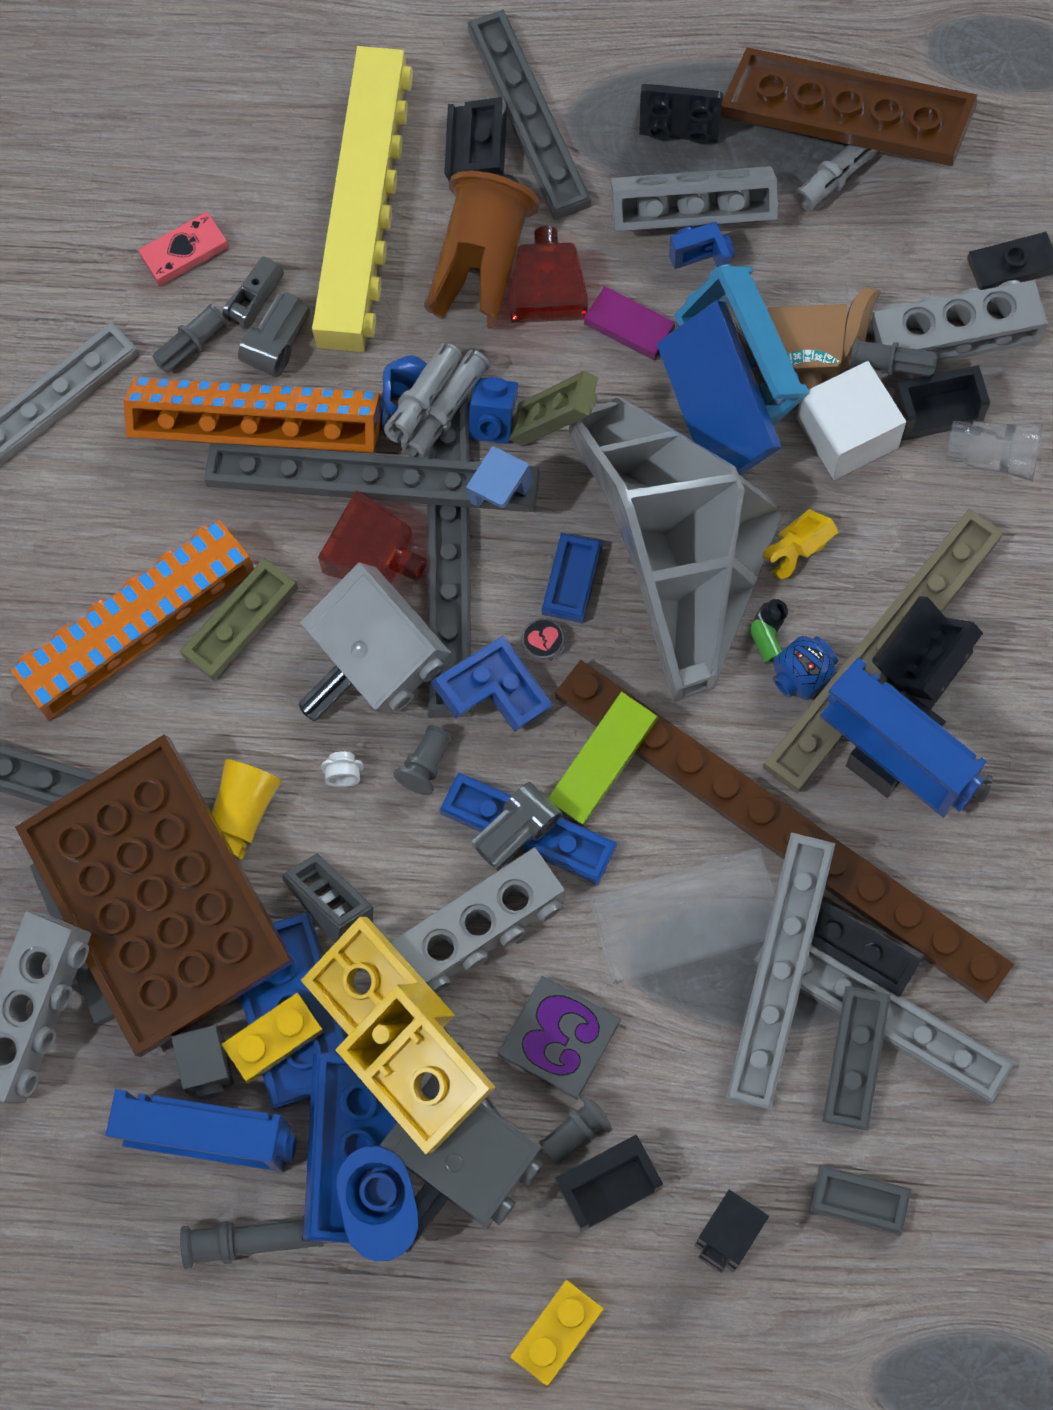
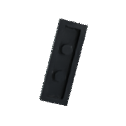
[811,896,924,997]

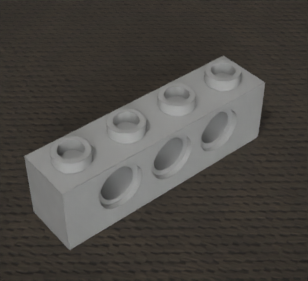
[610,166,778,231]
[869,280,1048,374]
[390,847,566,994]
[0,911,92,1103]

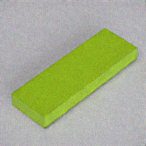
[548,691,659,825]

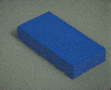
[542,533,602,624]

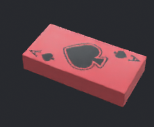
[138,211,229,287]

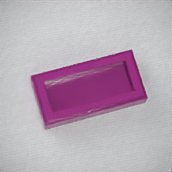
[584,286,675,361]

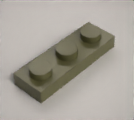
[509,371,598,446]
[180,558,298,681]

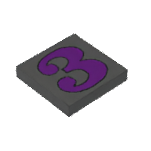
[498,976,621,1100]

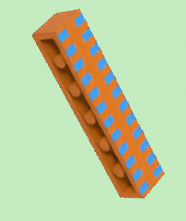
[123,377,381,453]
[10,519,254,721]

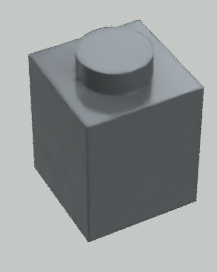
[171,1025,234,1100]

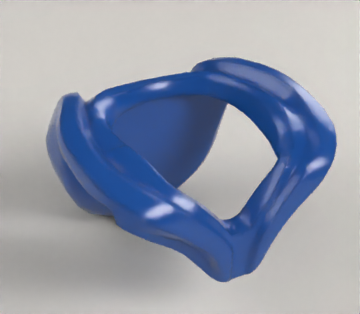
[380,355,427,437]

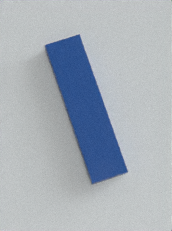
[439,772,617,885]

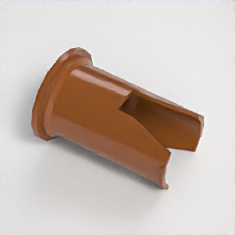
[424,171,540,329]

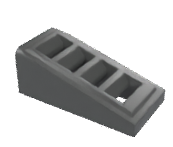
[283,853,374,943]

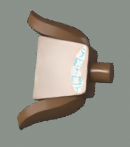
[748,287,881,390]

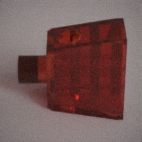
[509,226,588,323]
[318,490,427,584]

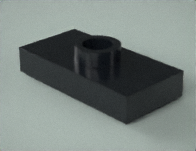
[967,231,1053,290]

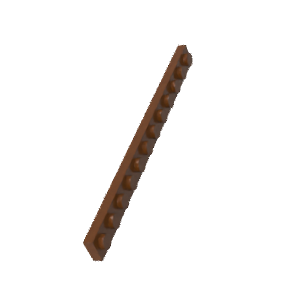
[555,660,1014,1003]

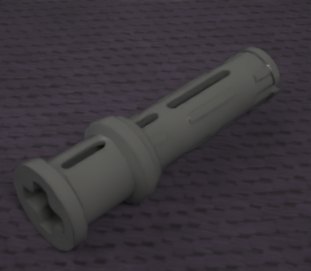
[180,1220,324,1269]

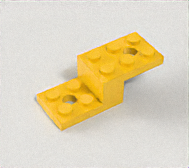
[301,917,496,1154]

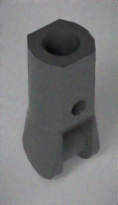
[222,256,284,330]

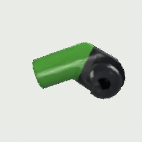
[750,599,788,664]

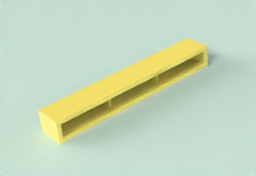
[312,46,413,352]

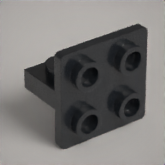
[872,596,983,709]

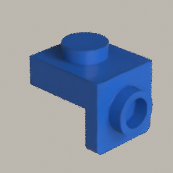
[669,221,734,269]
[469,377,518,444]

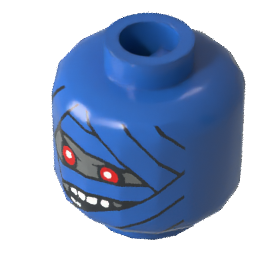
[773,636,838,700]

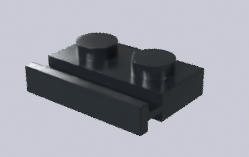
[444,97,507,182]

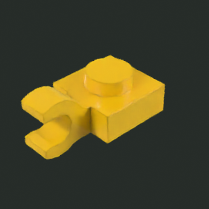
[762,509,839,580]

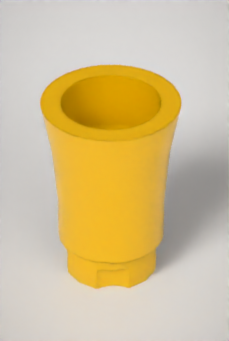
[211,759,282,860]

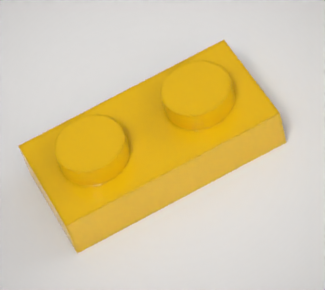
[222,992,324,1084]
[510,1280,604,1387]

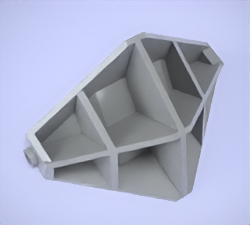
[569,397,781,702]

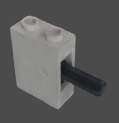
[299,562,451,721]

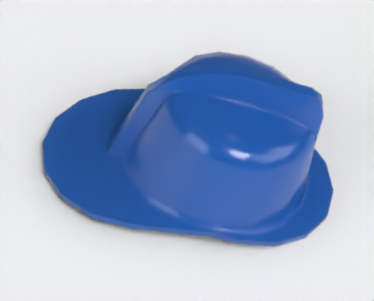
[336,1146,418,1262]

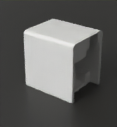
[796,361,906,480]

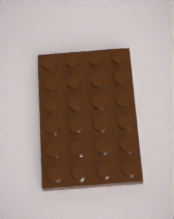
[15,734,294,1057]

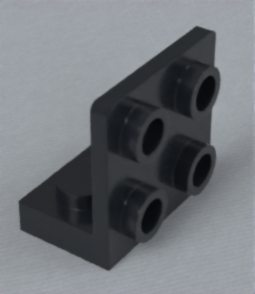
[639,84,724,143]

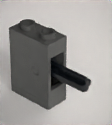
[380,1075,544,1253]

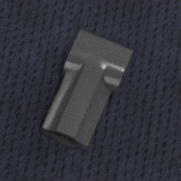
[238,292,310,377]
[471,782,562,871]

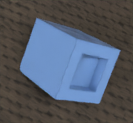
[466,446,534,508]

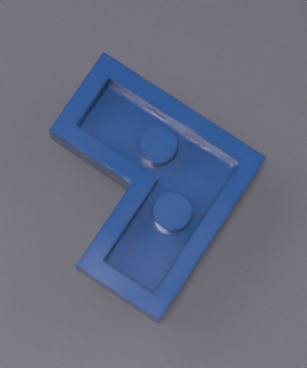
[431,636,553,732]

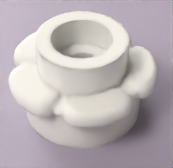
[321,752,364,787]

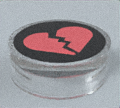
[522,618,565,663]

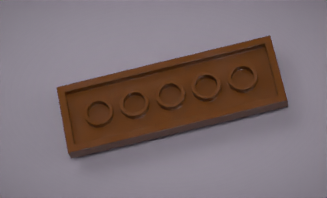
[721,47,977,166]

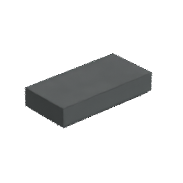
[809,1165,911,1236]

